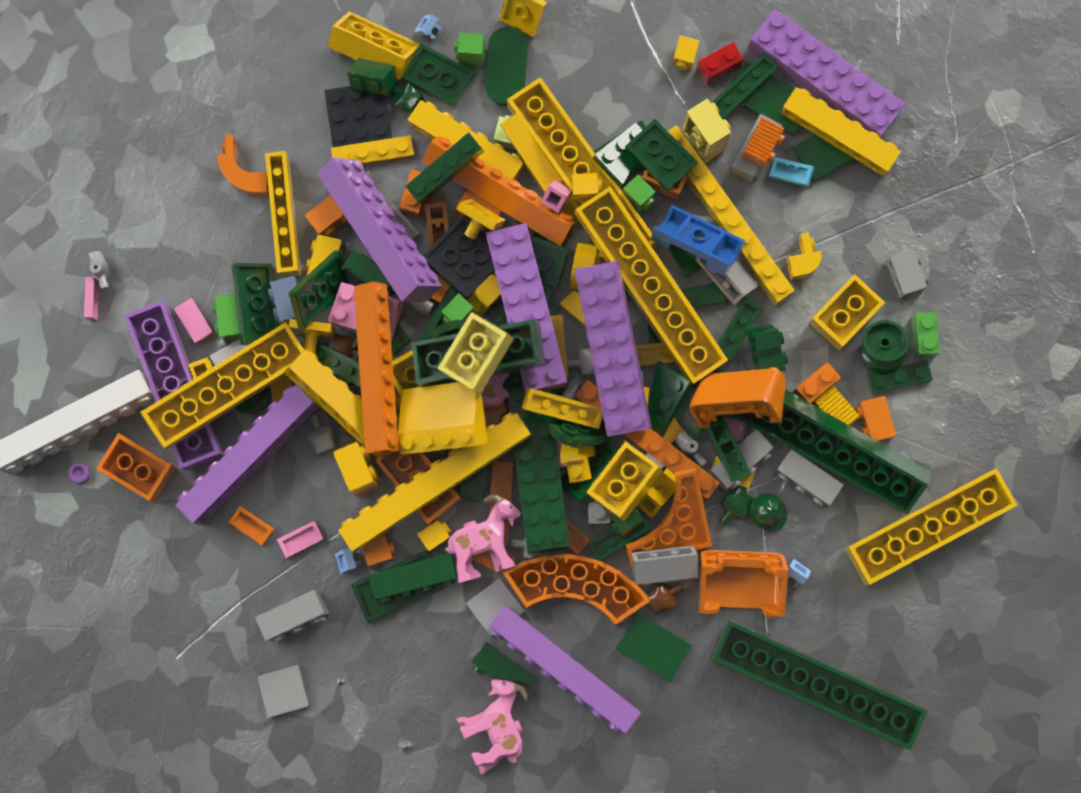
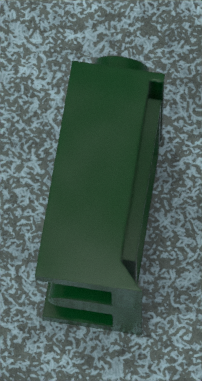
[341,250,396,297]

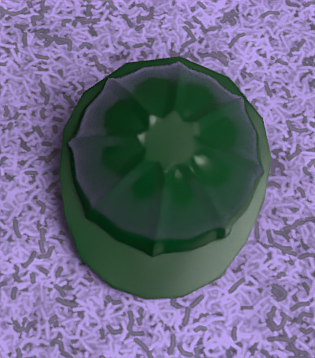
[749,493,788,531]

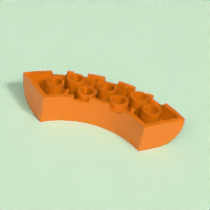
[503,554,650,625]

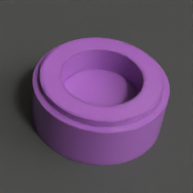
[68,462,91,484]

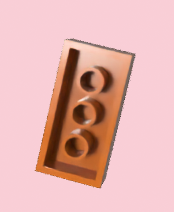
[375,441,463,525]

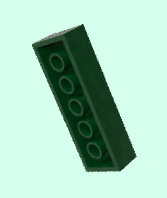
[412,319,546,387]

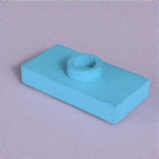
[769,157,814,187]

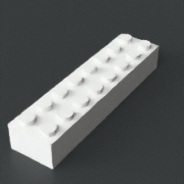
[0,370,155,475]

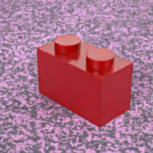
[697,42,744,86]

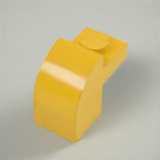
[786,232,822,281]
[570,243,598,290]
[467,272,501,317]
[560,444,596,483]
[637,468,676,518]

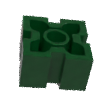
[746,324,788,372]

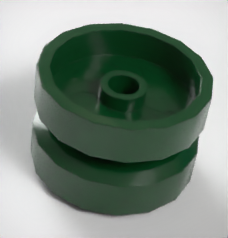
[860,320,909,374]

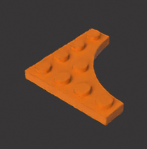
[626,468,712,566]

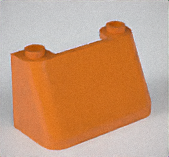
[689,367,786,428]
[699,550,788,618]

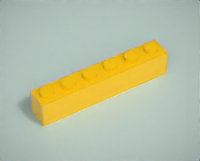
[781,87,901,177]
[408,100,524,180]
[265,151,301,278]
[284,349,382,458]

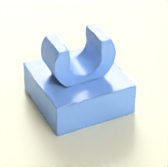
[414,14,442,39]
[335,548,362,573]
[788,559,811,588]

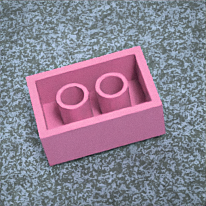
[328,282,404,341]

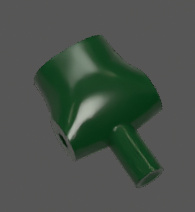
[390,82,424,114]
[720,486,754,525]

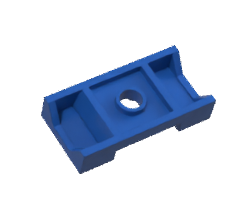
[651,205,745,276]

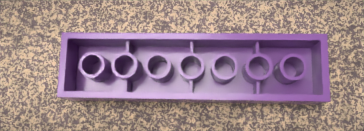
[748,9,906,138]
[317,157,442,302]
[486,223,567,394]
[575,261,651,437]
[124,300,224,471]
[175,384,320,525]
[489,605,641,734]

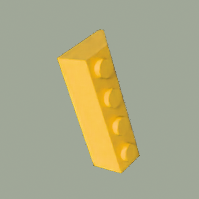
[328,12,420,80]

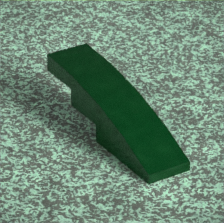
[704,415,751,482]

